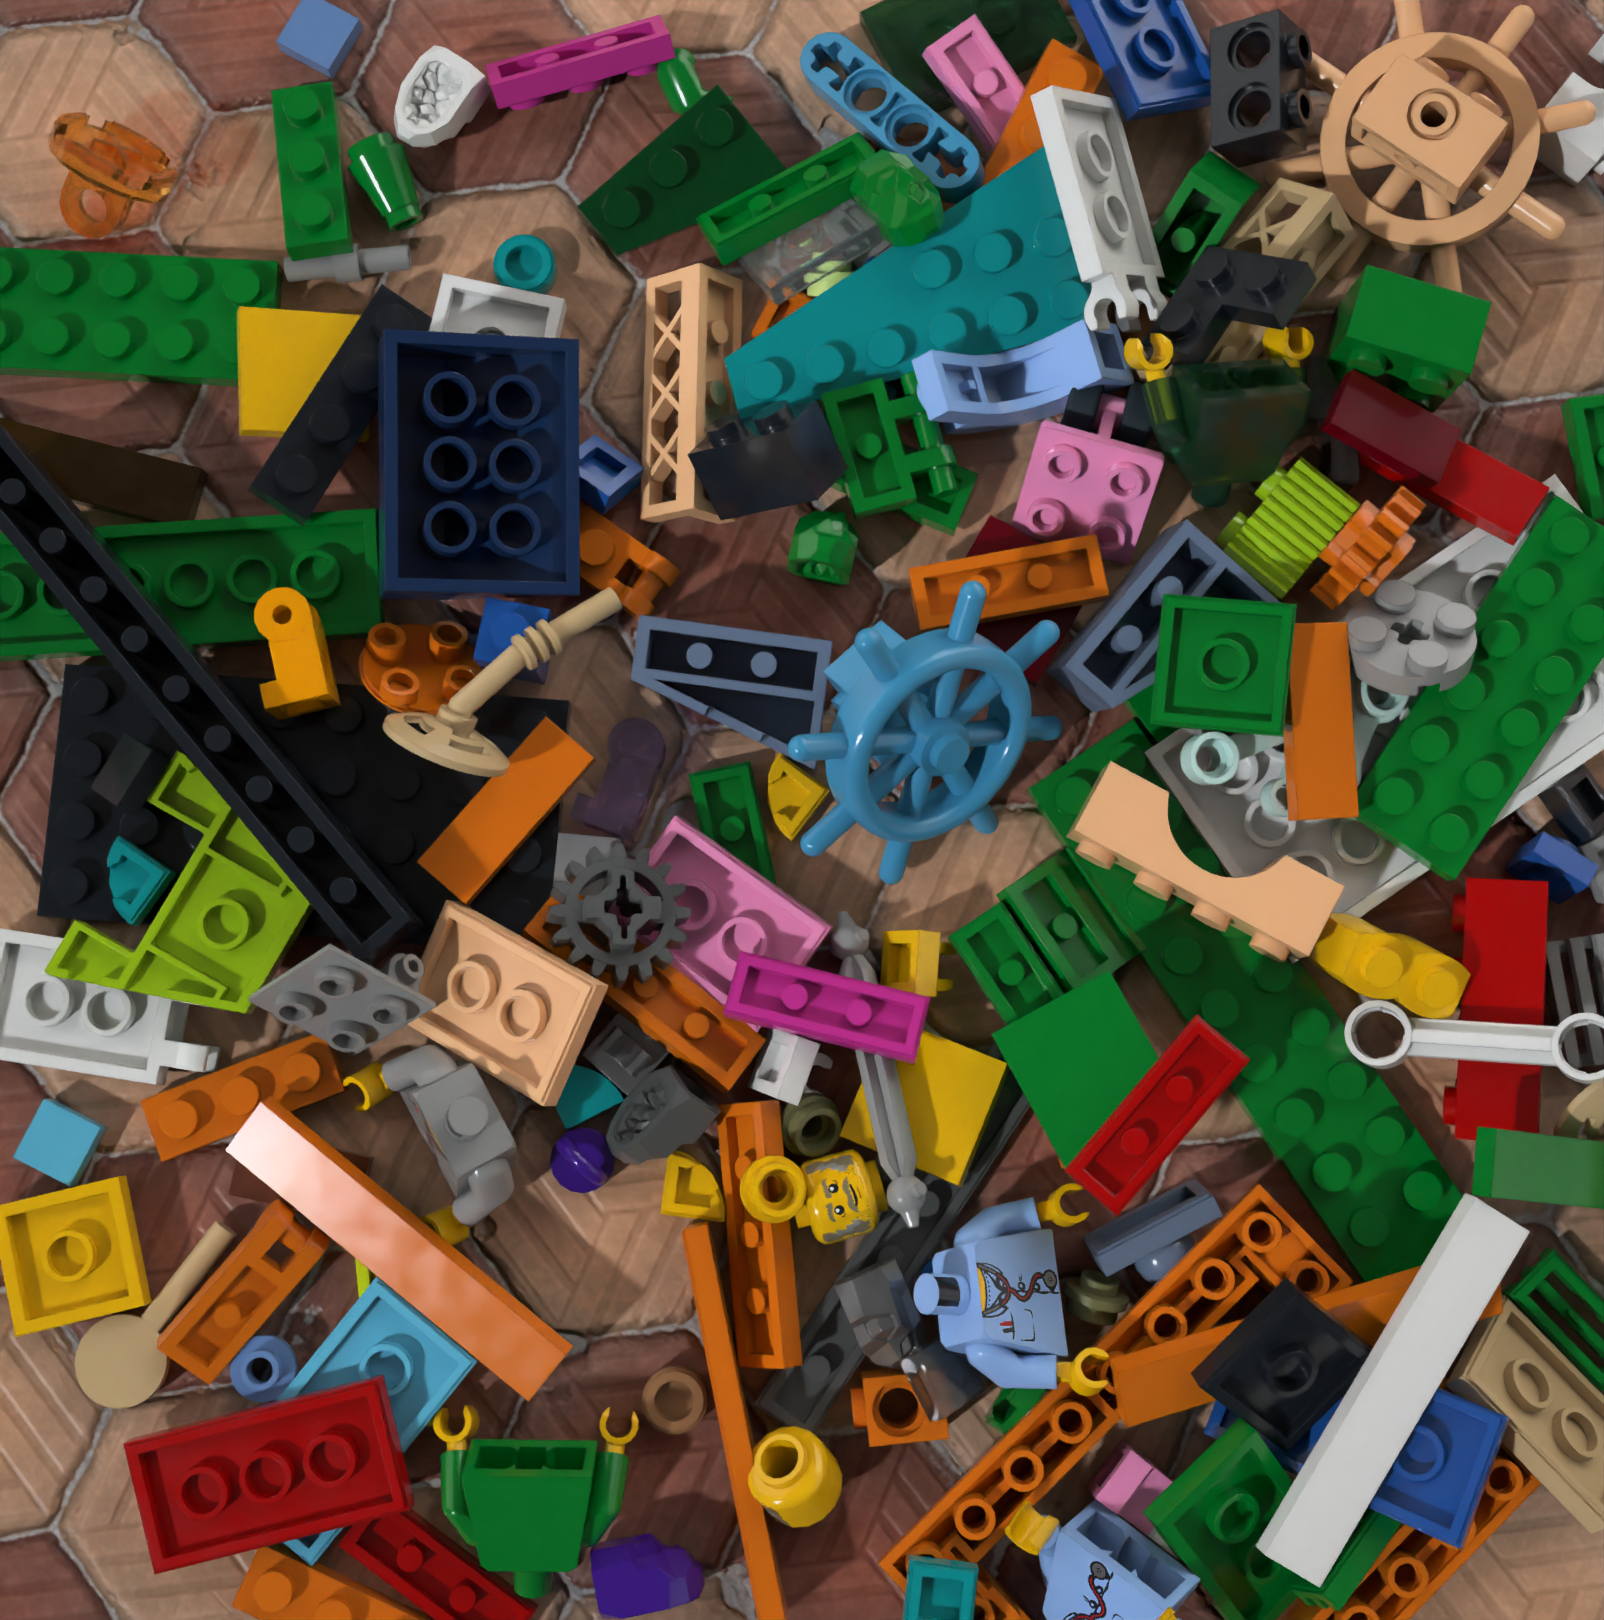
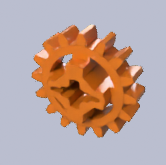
[1309,486,1426,611]

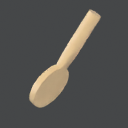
[75,1220,237,1409]

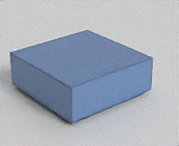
[276,0,363,79]

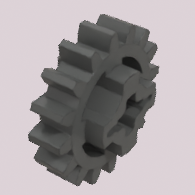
[546,843,691,988]

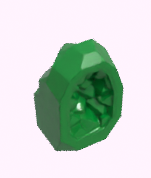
[849,149,945,246]
[788,511,860,586]

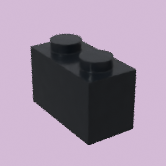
[687,400,848,520]

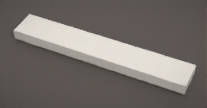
[1256,1193,1530,1588]

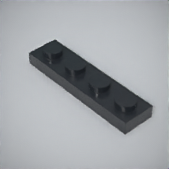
[247,284,432,526]

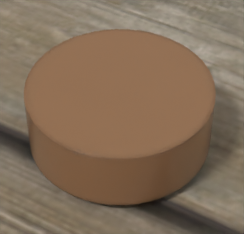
[642,1364,708,1434]

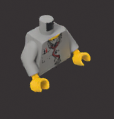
[343,1045,517,1246]

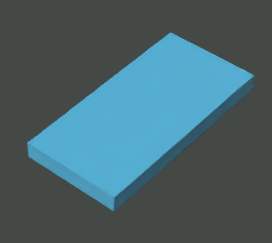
[276,1276,479,1567]

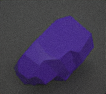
[590,1533,705,1619]

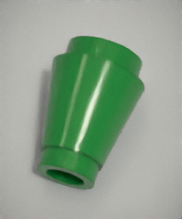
[347,132,423,232]

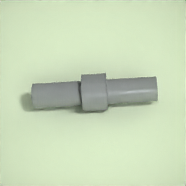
[284,243,412,283]

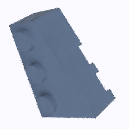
[1046,519,1281,712]
[631,615,833,770]

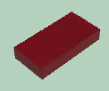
[1320,369,1461,489]

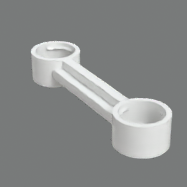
[1344,1000,1604,1084]

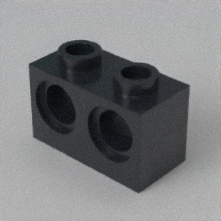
[1210,9,1313,168]

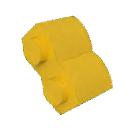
[1308,913,1470,1019]

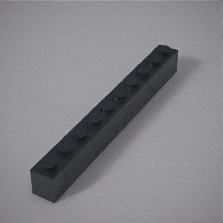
[0,424,425,966]

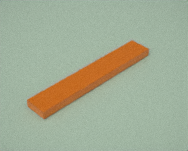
[226,1096,573,1402]
[682,1220,788,1620]
[1110,1265,1503,1428]

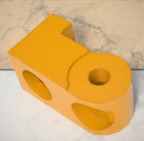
[254,587,341,720]

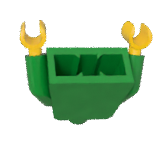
[433,1405,639,1599]

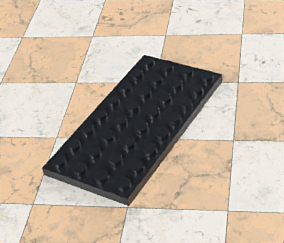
[37,664,571,945]

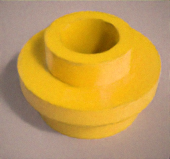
[740,1156,807,1223]

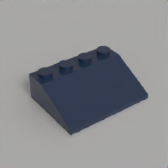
[378,329,580,600]

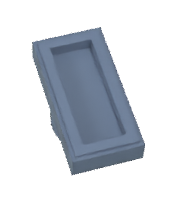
[1082,1179,1223,1285]

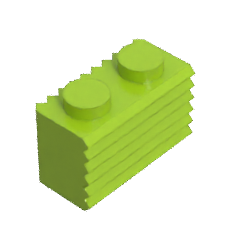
[1215,457,1361,601]

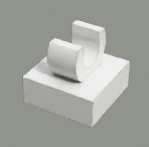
[747,1028,833,1106]

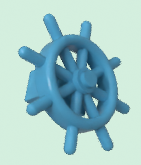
[787,581,1063,884]

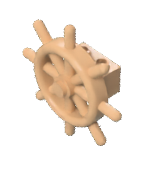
[1265,0,1596,293]

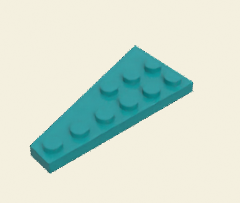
[724,146,1092,419]

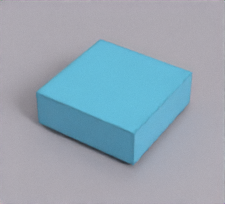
[13,1098,108,1186]

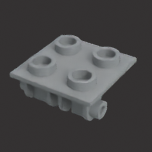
[249,944,436,1056]

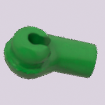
[657,48,734,115]

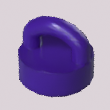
[550,1127,616,1193]

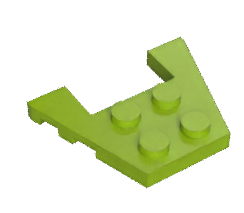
[44,750,314,1014]

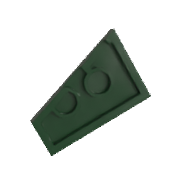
[577,84,787,258]

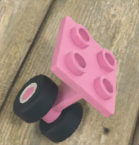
[1011,382,1165,564]

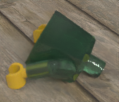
[1124,327,1314,508]

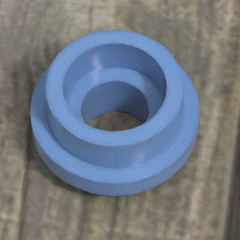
[230,1334,298,1402]

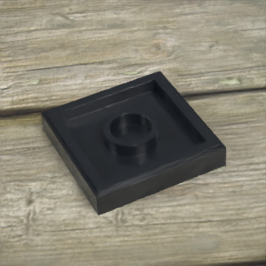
[1191,1277,1373,1452]

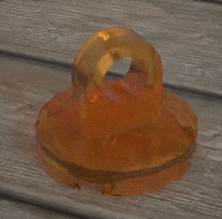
[48,112,178,238]

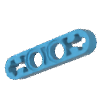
[800,32,985,204]

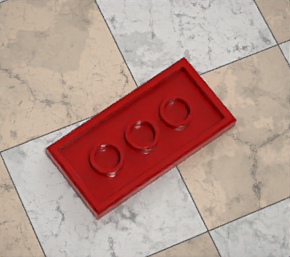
[123,1374,415,1575]

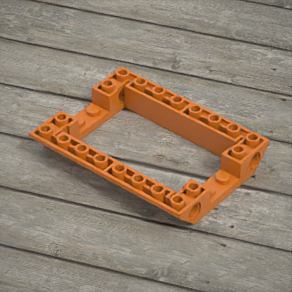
[878,1183,1542,1620]

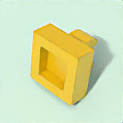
[880,930,955,997]

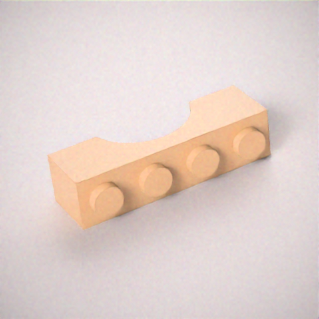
[1066,761,1345,963]

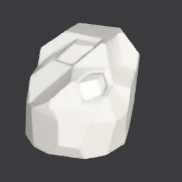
[394,45,490,148]

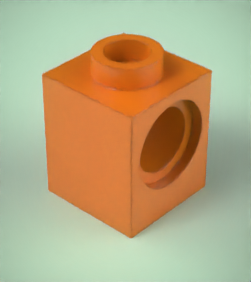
[850,1362,949,1447]

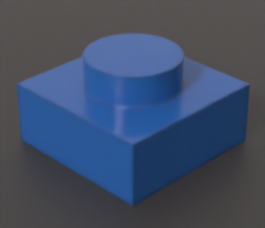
[579,434,644,514]
[1505,831,1599,905]

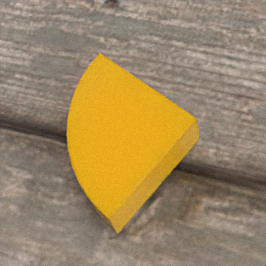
[767,753,830,843]
[660,1150,725,1222]

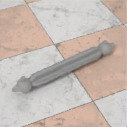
[830,911,927,1229]

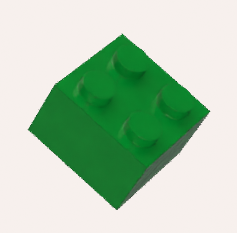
[1315,264,1492,413]

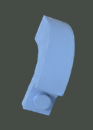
[911,318,1134,434]

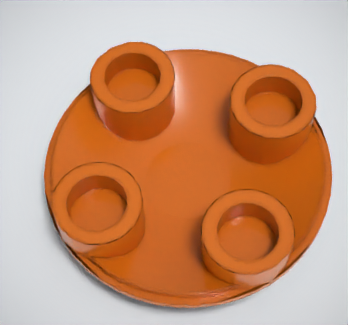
[358,620,483,715]

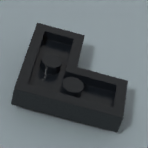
[1141,245,1317,371]

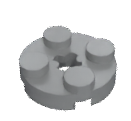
[1345,580,1477,696]

